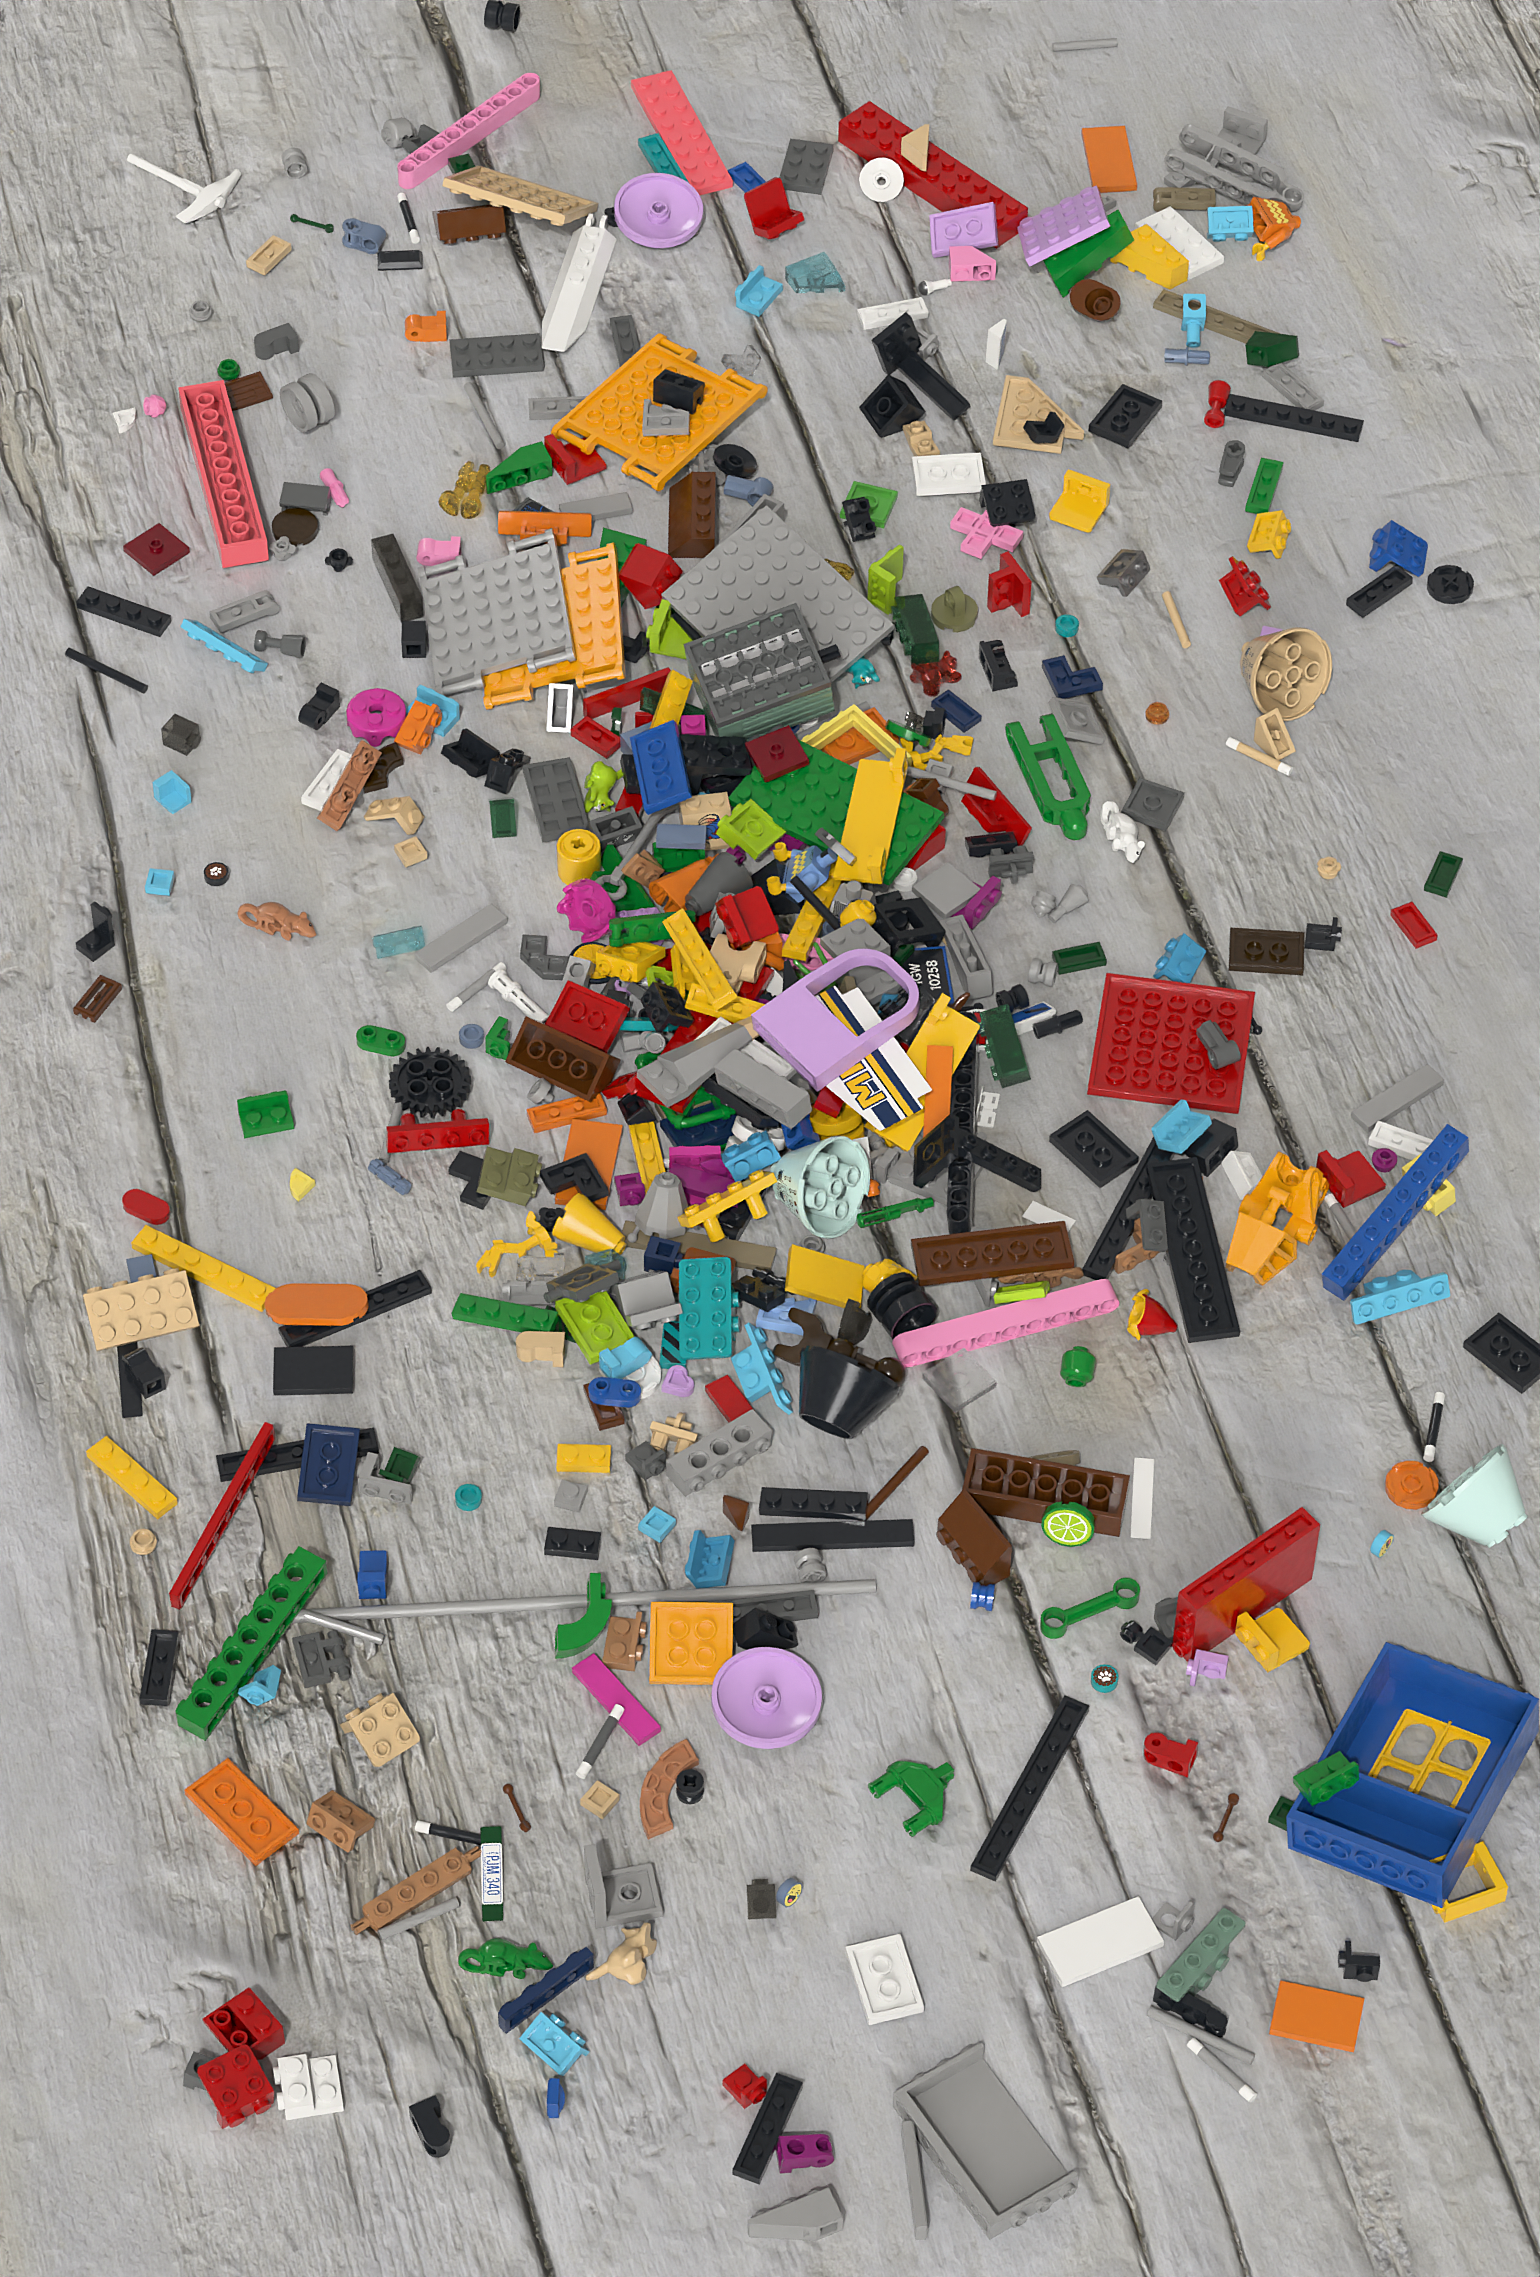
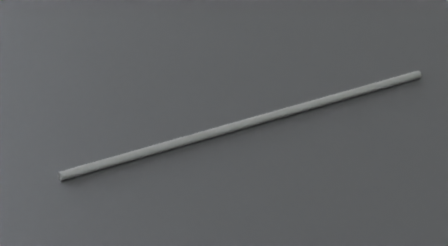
[260,1579,876,1624]

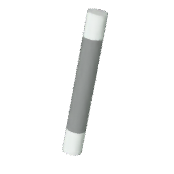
[446,962,507,1012]
[1324,1193,1356,1240]
[1187,2038,1257,2103]

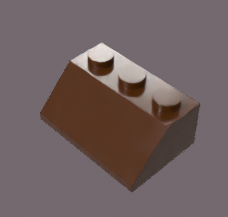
[432,204,506,244]
[936,1489,1012,1586]

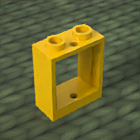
[1429,1841,1508,1923]

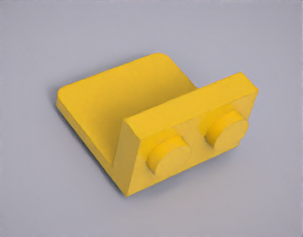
[1049,469,1111,532]
[1235,1608,1310,1673]

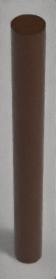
[858,1446,929,1521]

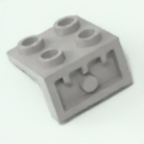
[1217,106,1268,165]

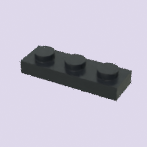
[1346,565,1413,618]
[140,1629,179,1706]

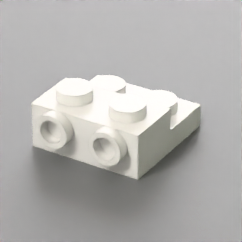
[273,2054,344,2120]

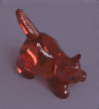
[910,650,962,697]

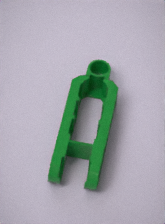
[1005,713,1091,840]

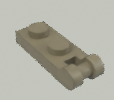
[1153,187,1216,212]

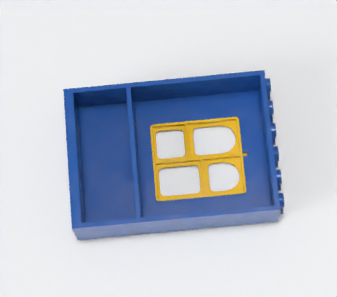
[1286,1642,1539,1908]

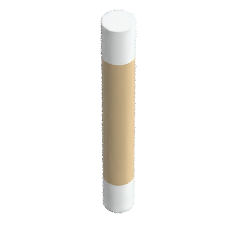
[1226,737,1293,776]

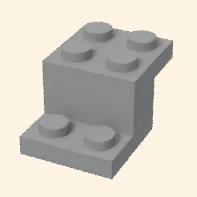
[820,919,901,1006]
[610,1270,682,1330]

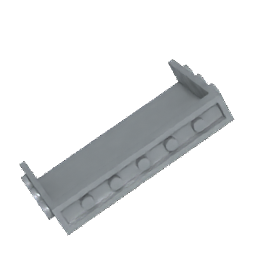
[893,2043,1079,2240]

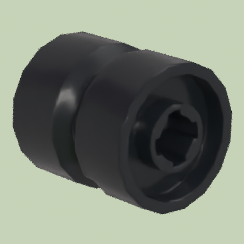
[484,0,520,32]

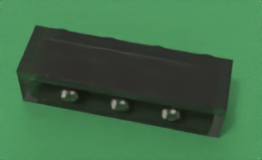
[371,534,424,623]

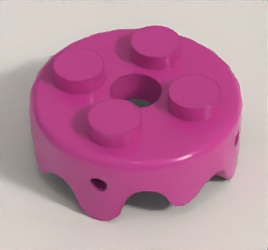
[346,688,407,747]
[557,878,616,943]

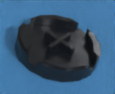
[1427,565,1474,604]

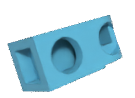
[599,1337,652,1379]

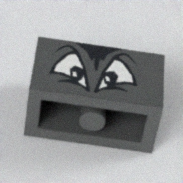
[585,806,642,852]

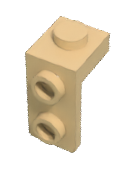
[364,796,424,835]

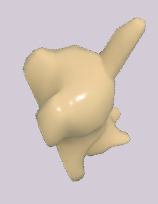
[585,1923,657,1985]

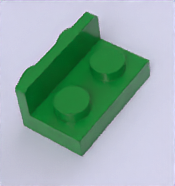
[237,1090,294,1139]
[1293,1751,1359,1806]

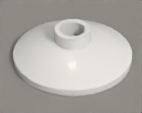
[859,158,904,202]

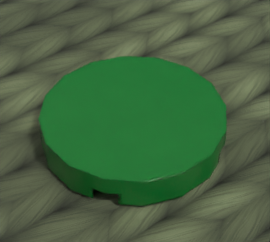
[885,719,932,747]

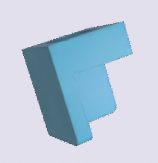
[152,770,191,814]

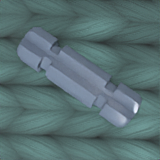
[368,1159,412,1195]

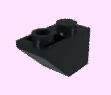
[733,1607,798,1650]

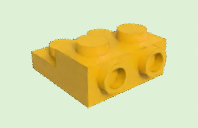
[596,942,665,983]

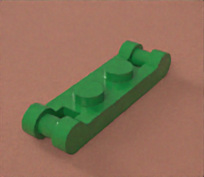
[609,910,696,947]

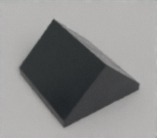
[751,858,804,915]

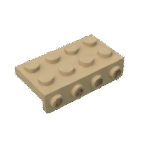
[83,1268,199,1352]

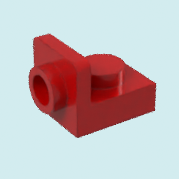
[722,2063,767,2109]

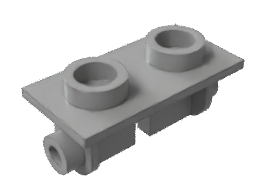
[502,1279,555,1306]

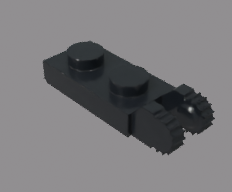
[1153,1986,1228,2038]

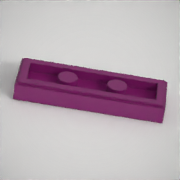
[669,1163,740,1208]

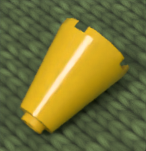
[552,1193,627,1258]

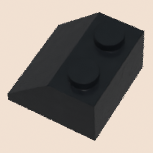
[859,374,926,438]

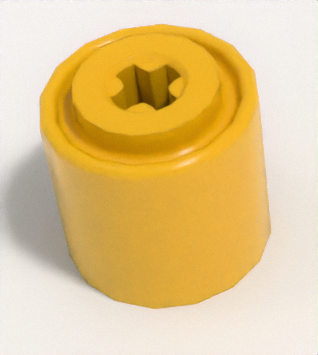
[557,829,601,885]

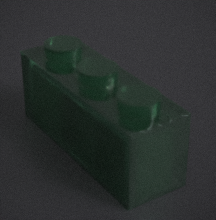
[977,1004,1031,1088]

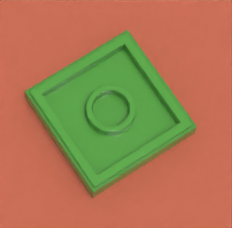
[840,481,898,529]

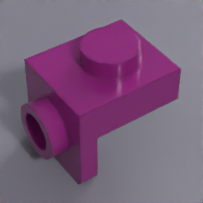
[614,1172,645,1206]

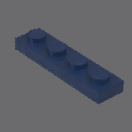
[498,1947,594,2034]

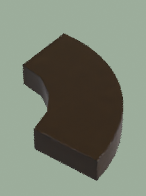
[363,742,404,794]

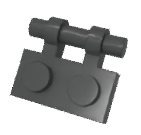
[292,1630,350,1688]

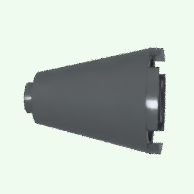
[685,852,753,916]

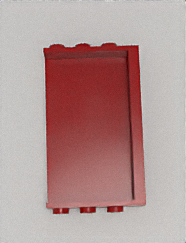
[1172,1507,1320,1662]

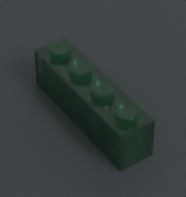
[891,594,940,665]

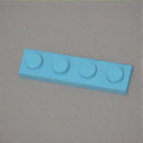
[180,619,268,673]

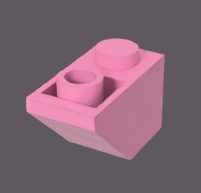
[949,246,996,282]

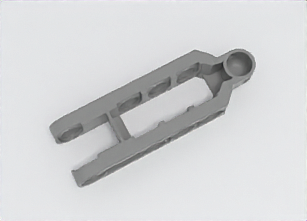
[1164,124,1304,212]

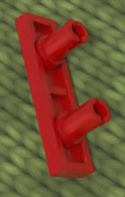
[386,1109,489,1153]

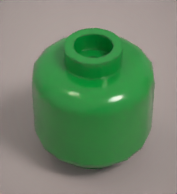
[1060,1346,1096,1387]

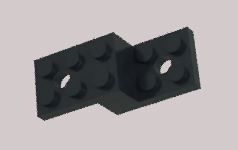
[620,734,752,796]

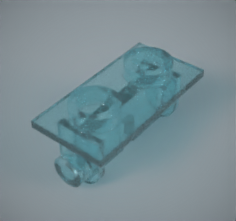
[372,925,425,959]

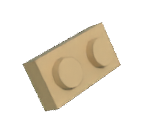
[246,235,291,276]

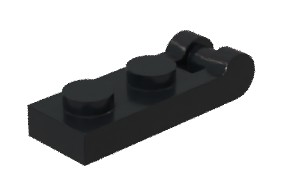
[718,1179,766,1241]

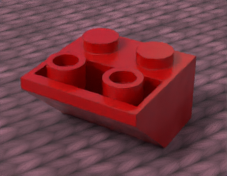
[202,1987,285,2060]

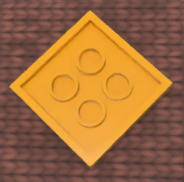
[649,1602,733,1685]

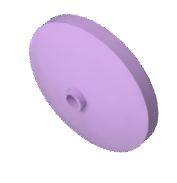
[614,173,703,248]
[711,1647,822,1749]

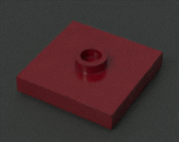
[123,523,190,576]
[745,725,809,783]

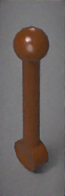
[503,1784,531,1832]
[1213,1793,1239,1842]

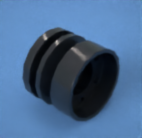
[867,1272,937,1339]

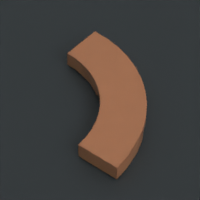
[640,1738,699,1840]

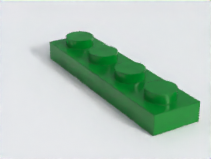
[451,1293,559,1333]

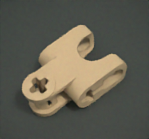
[710,933,766,996]

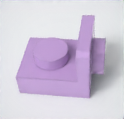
[1186,1649,1229,1686]

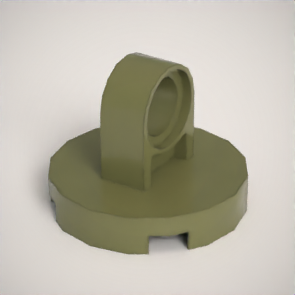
[931,585,978,633]

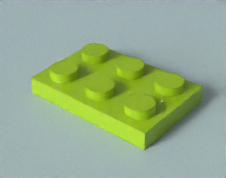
[555,1291,635,1365]

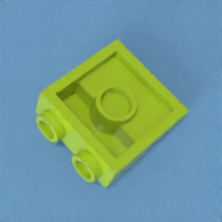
[716,799,786,860]

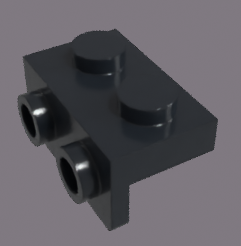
[441,728,500,778]

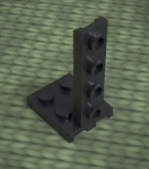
[871,312,971,421]
[913,1114,1041,1192]

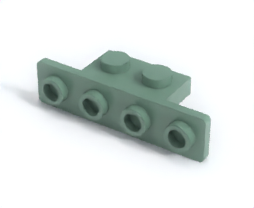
[1156,1908,1246,2002]

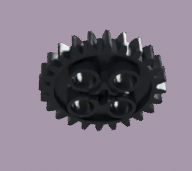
[389,1047,471,1118]

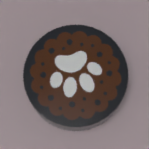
[204,862,229,886]

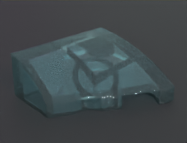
[785,252,845,293]

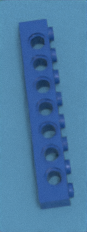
[1322,1124,1469,1301]

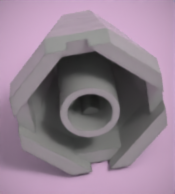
[635,1172,688,1239]

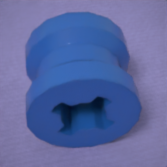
[970,1582,995,1611]

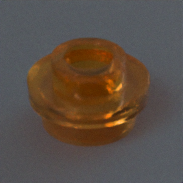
[1145,702,1169,724]

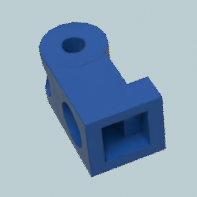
[781,1113,820,1150]

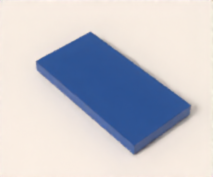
[630,720,692,815]

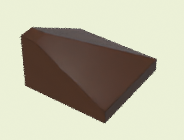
[723,1495,749,1531]

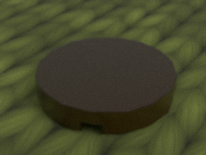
[272,508,318,547]

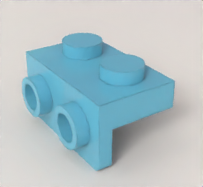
[1151,1099,1212,1154]

